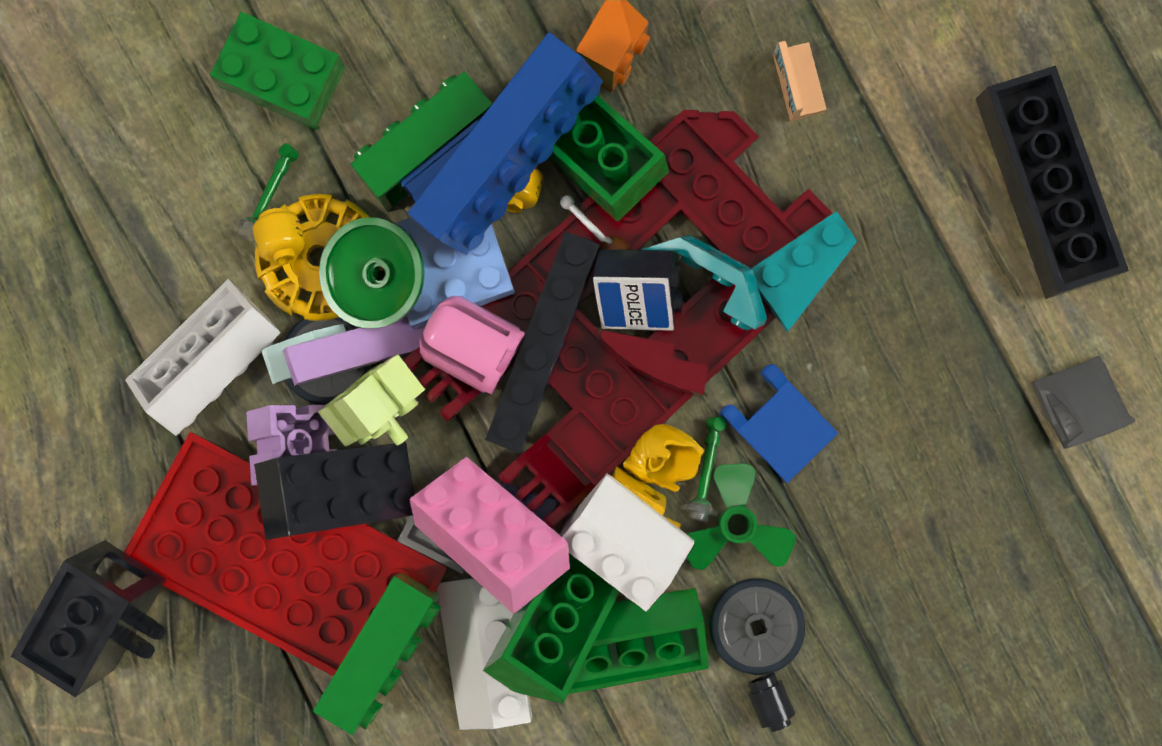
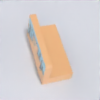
[773,41,827,121]

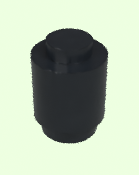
[748,673,796,732]

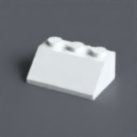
[559,473,694,611]

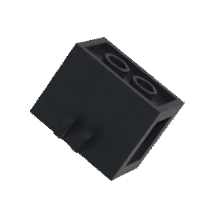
[11,540,167,697]

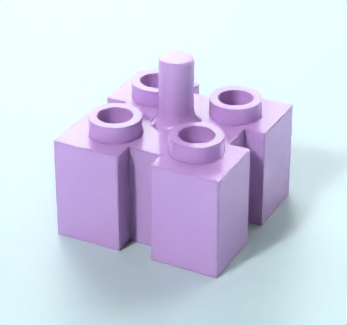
[246,405,337,486]

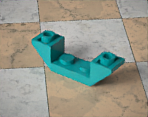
[641,235,767,330]

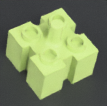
[318,354,425,446]

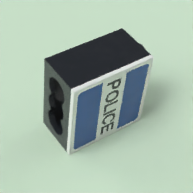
[593,250,683,330]

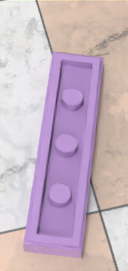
[283,316,425,386]

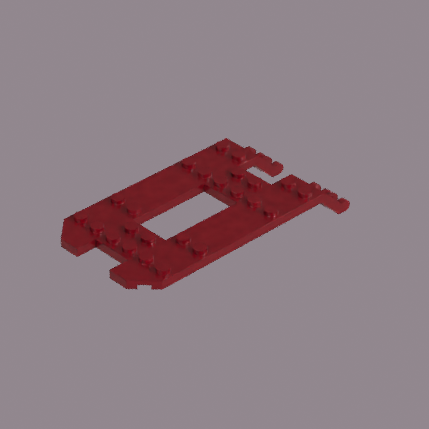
[403,110,833,528]

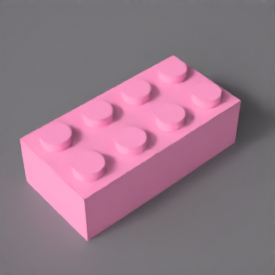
[410,456,570,614]

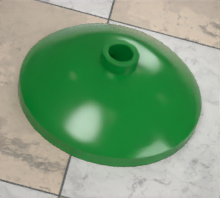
[319,217,425,329]

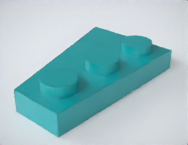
[751,211,857,333]

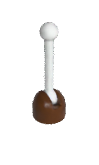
[560,195,632,250]

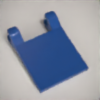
[719,364,838,483]

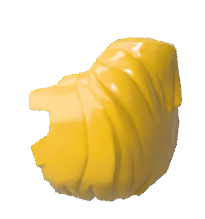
[623,424,704,492]

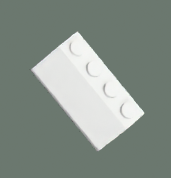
[125,279,281,436]
[437,577,532,730]

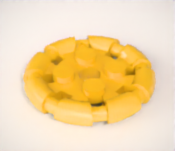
[255,194,383,321]

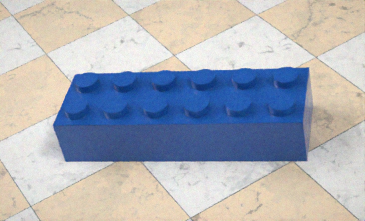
[407,32,604,255]

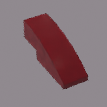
[600,330,709,397]

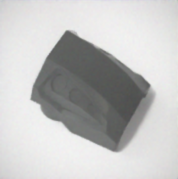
[1031,356,1135,449]

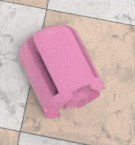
[419,296,525,395]

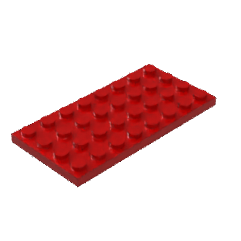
[124,432,449,699]

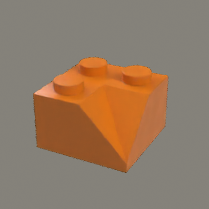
[576,0,650,93]

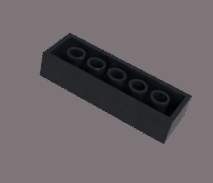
[976,65,1129,299]

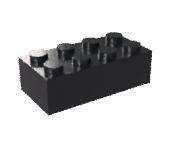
[254,442,415,540]

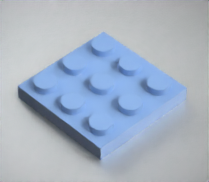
[396,217,515,330]

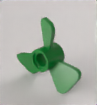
[686,463,796,570]

